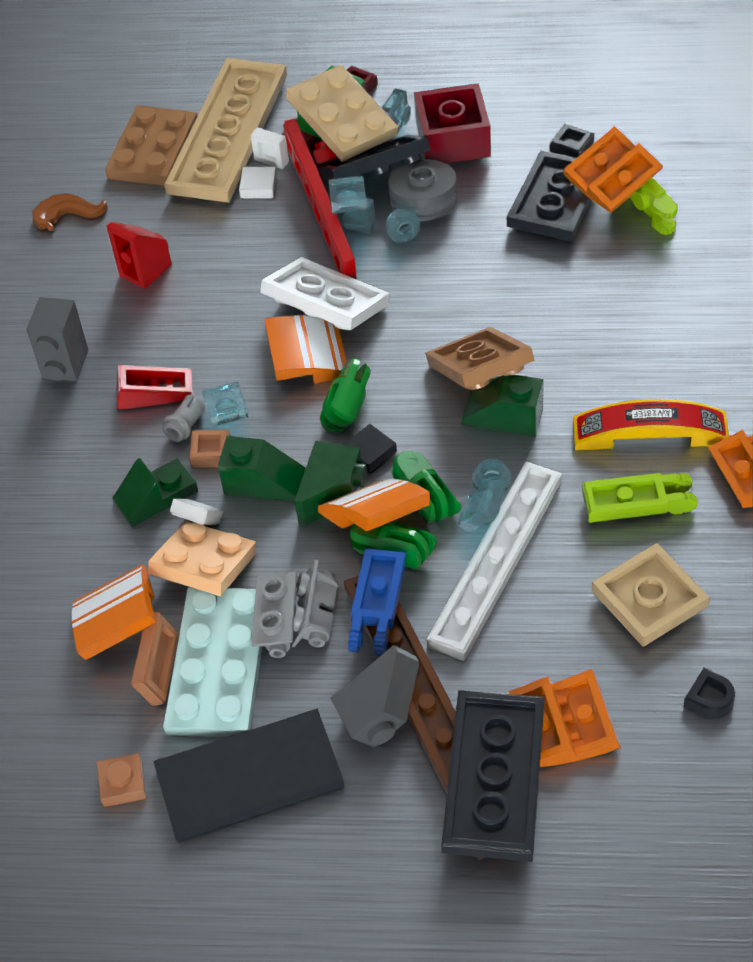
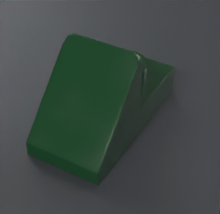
[112,458,198,527]

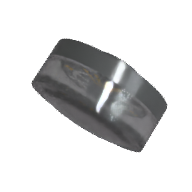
[388,159,458,221]

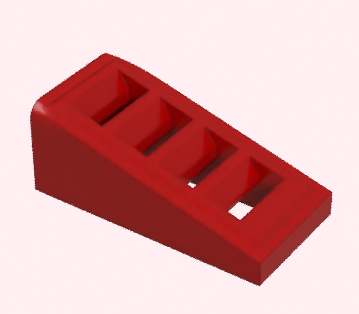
[116,365,193,409]

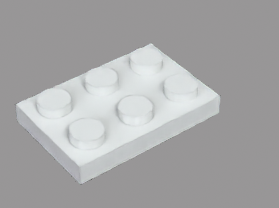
[260,257,390,331]

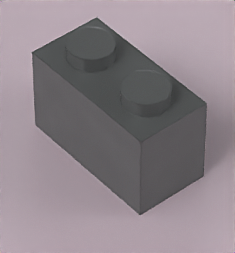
[26,297,88,382]

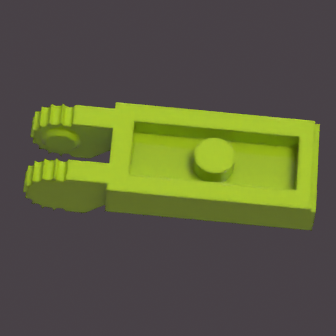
[630,177,678,235]
[582,473,698,523]

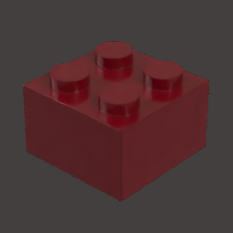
[414,83,491,163]

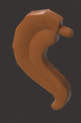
[32,193,108,231]

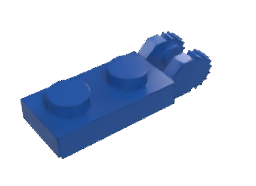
[348,548,407,655]

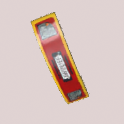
[573,399,729,450]

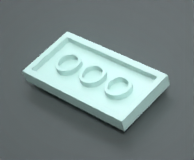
[163,587,262,738]

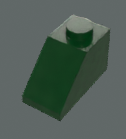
[462,374,544,437]
[218,436,306,502]
[294,441,367,526]

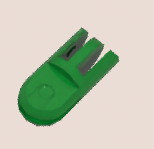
[320,358,371,433]
[392,451,461,525]
[350,522,437,570]

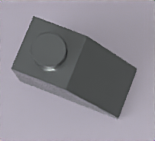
[331,645,420,748]

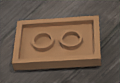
[105,105,198,186]
[425,327,535,390]

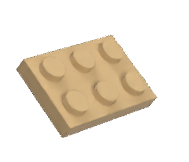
[286,64,398,162]

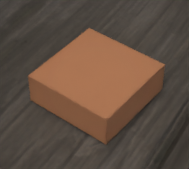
[189,429,231,468]

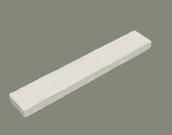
[426,462,562,662]

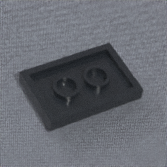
[316,134,430,186]
[507,150,592,242]

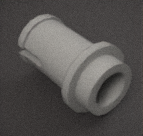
[163,395,205,442]

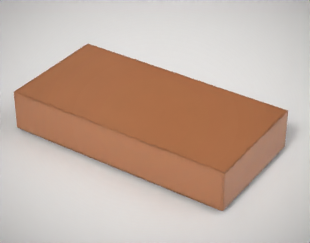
[131,612,179,706]

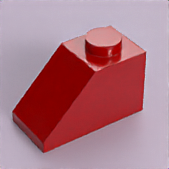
[107,222,172,289]

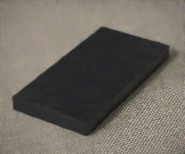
[441,690,545,862]
[153,708,345,841]

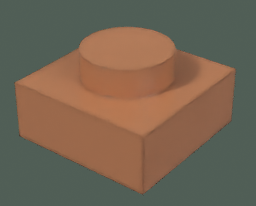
[97,753,147,807]

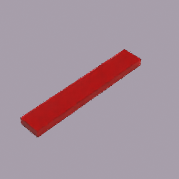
[283,118,357,280]

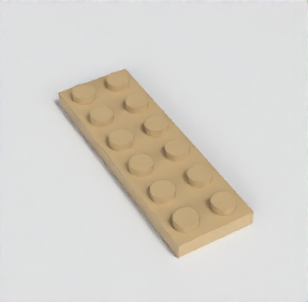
[164,58,287,203]

